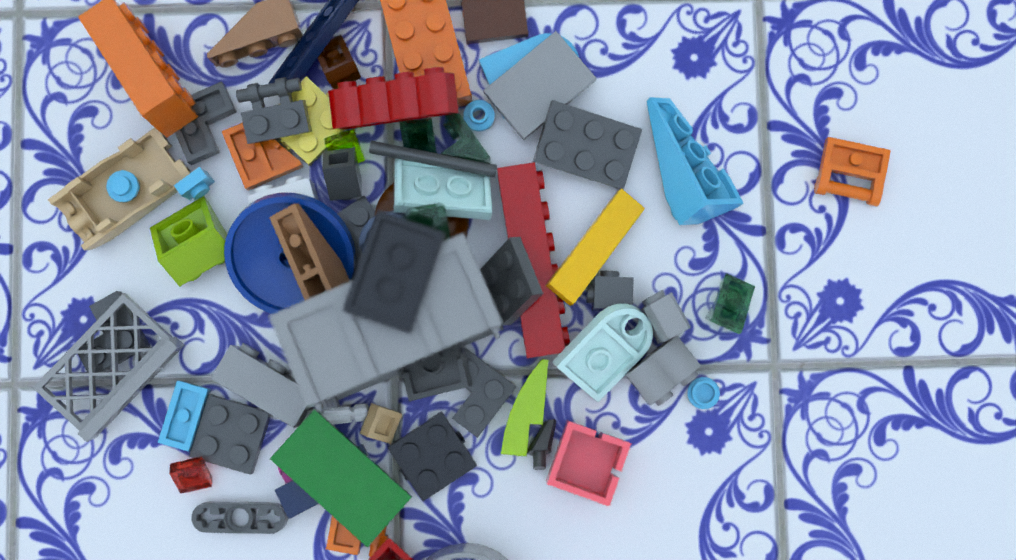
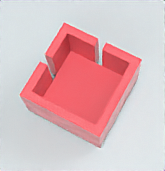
[546,420,631,507]

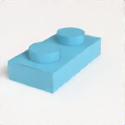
[158,380,211,452]

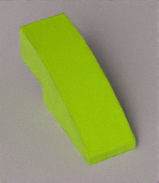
[501,359,548,456]

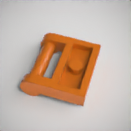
[814,137,891,207]

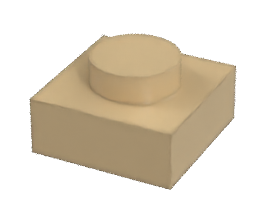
[360,403,402,444]

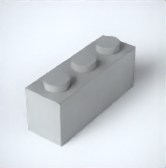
[210,343,312,428]

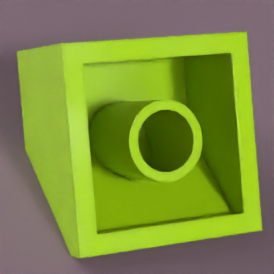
[150,196,227,287]

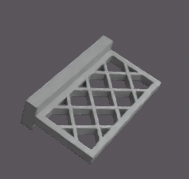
[33,293,185,442]

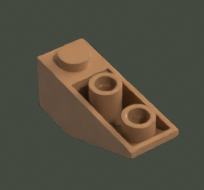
[207,0,303,67]

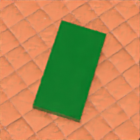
[270,409,412,547]

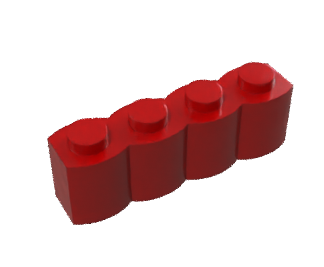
[328,67,459,130]

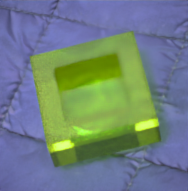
[324,129,365,163]

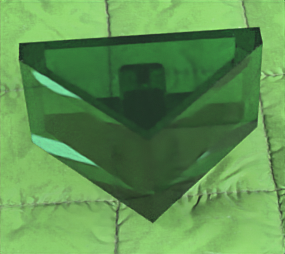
[400,118,437,153]

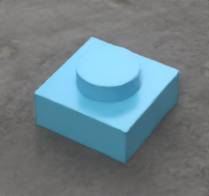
[174,167,215,200]

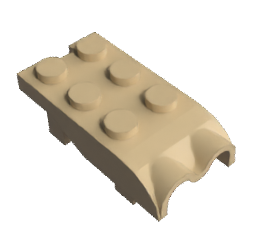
[48,128,191,251]

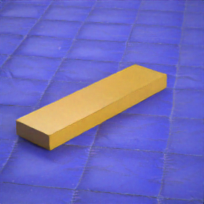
[545,188,645,306]

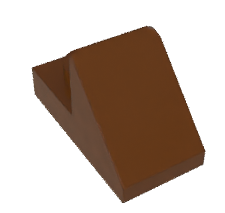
[318,35,361,89]

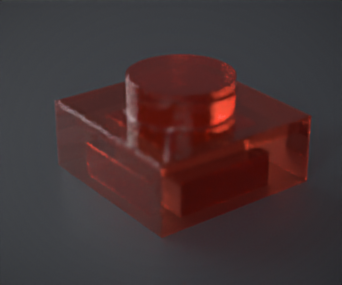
[169,456,212,494]

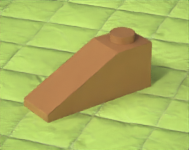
[269,203,350,300]

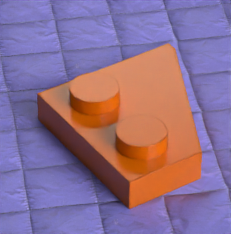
[221,122,304,191]

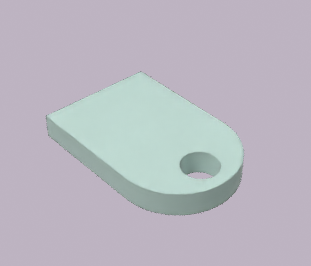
[552,303,653,402]

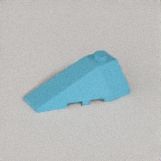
[646,97,744,225]

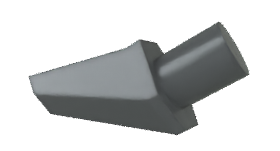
[527,419,556,470]

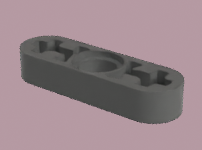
[191,501,288,534]

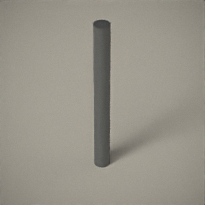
[369,141,497,177]

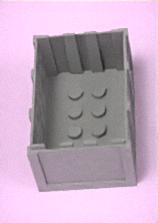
[269,233,504,411]

